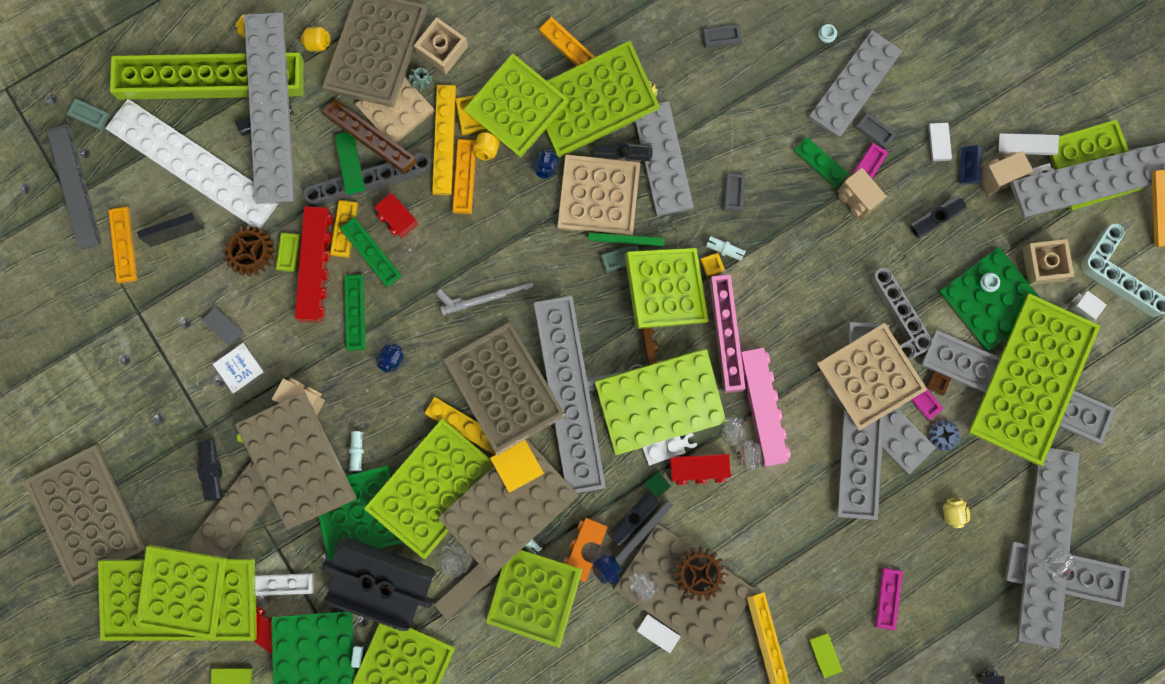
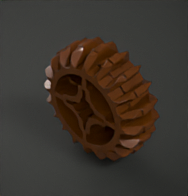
[223,225,276,277]
[673,547,727,602]

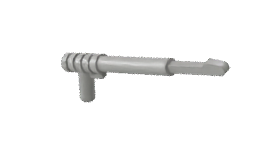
[436,283,533,316]

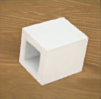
[1070,291,1107,321]

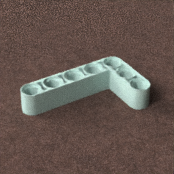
[1081,224,1165,317]

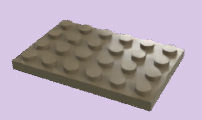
[322,0,428,108]
[443,322,566,456]
[235,392,357,530]
[438,439,579,577]
[24,445,146,587]
[614,523,756,656]

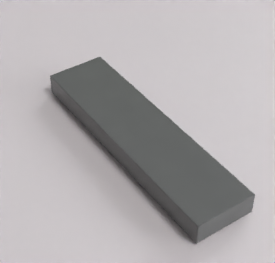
[615,501,673,564]

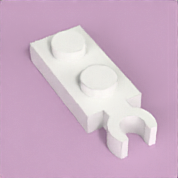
[643,433,697,466]

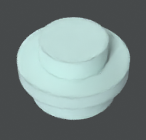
[818,24,837,43]
[980,273,1000,292]

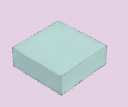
[351,645,364,668]

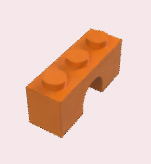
[563,518,607,582]

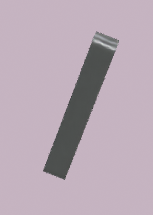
[47,124,101,250]
[304,153,432,207]

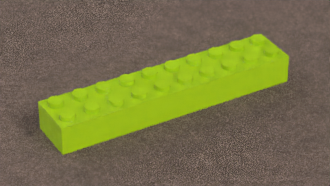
[110,53,304,100]

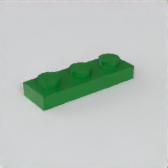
[793,137,849,188]

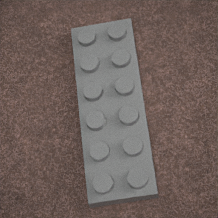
[809,30,902,139]
[635,101,694,217]
[825,386,936,475]
[1005,542,1130,607]

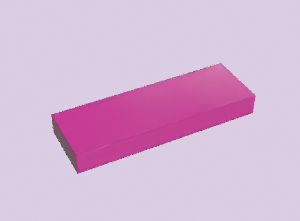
[875,568,903,630]

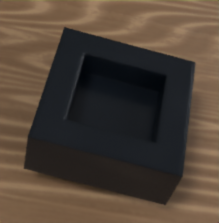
[978,671,1005,684]

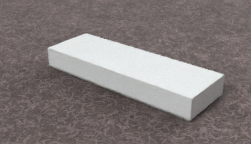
[998,133,1059,155]
[255,573,314,596]

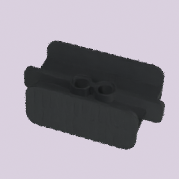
[321,538,436,631]

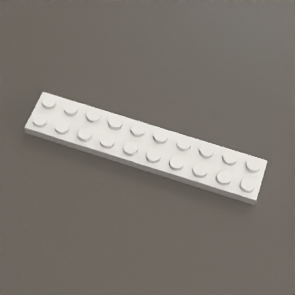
[106,99,279,230]

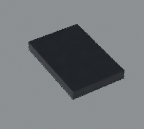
[137,213,206,247]

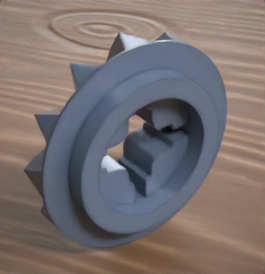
[929,420,961,451]

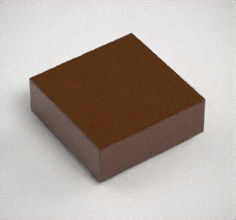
[925,371,951,396]

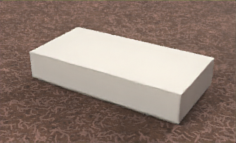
[928,123,952,161]
[637,614,681,653]

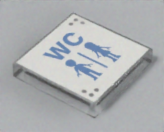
[212,342,266,396]

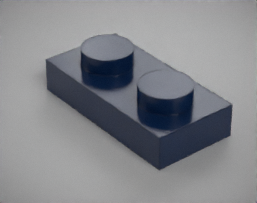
[960,145,982,185]

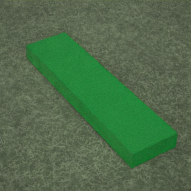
[335,132,366,195]
[339,217,402,288]
[588,232,665,246]
[344,274,366,351]

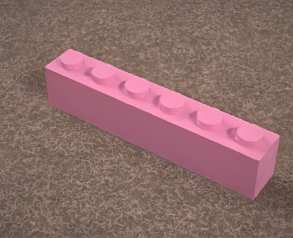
[709,275,745,393]
[741,348,791,467]

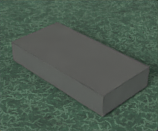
[702,24,742,49]
[855,112,897,150]
[724,173,745,212]
[202,307,244,347]

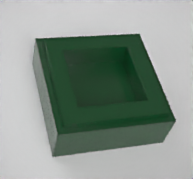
[644,471,671,498]

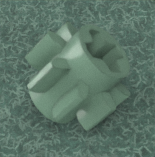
[408,66,432,91]

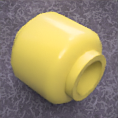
[943,498,970,528]

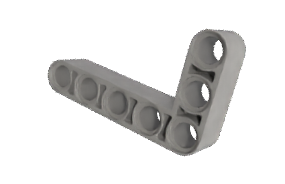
[871,268,932,360]

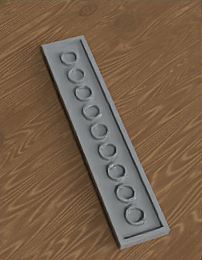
[244,13,295,204]
[1010,143,1165,219]
[534,296,606,493]
[837,322,889,520]
[921,330,1116,445]
[1016,448,1080,649]

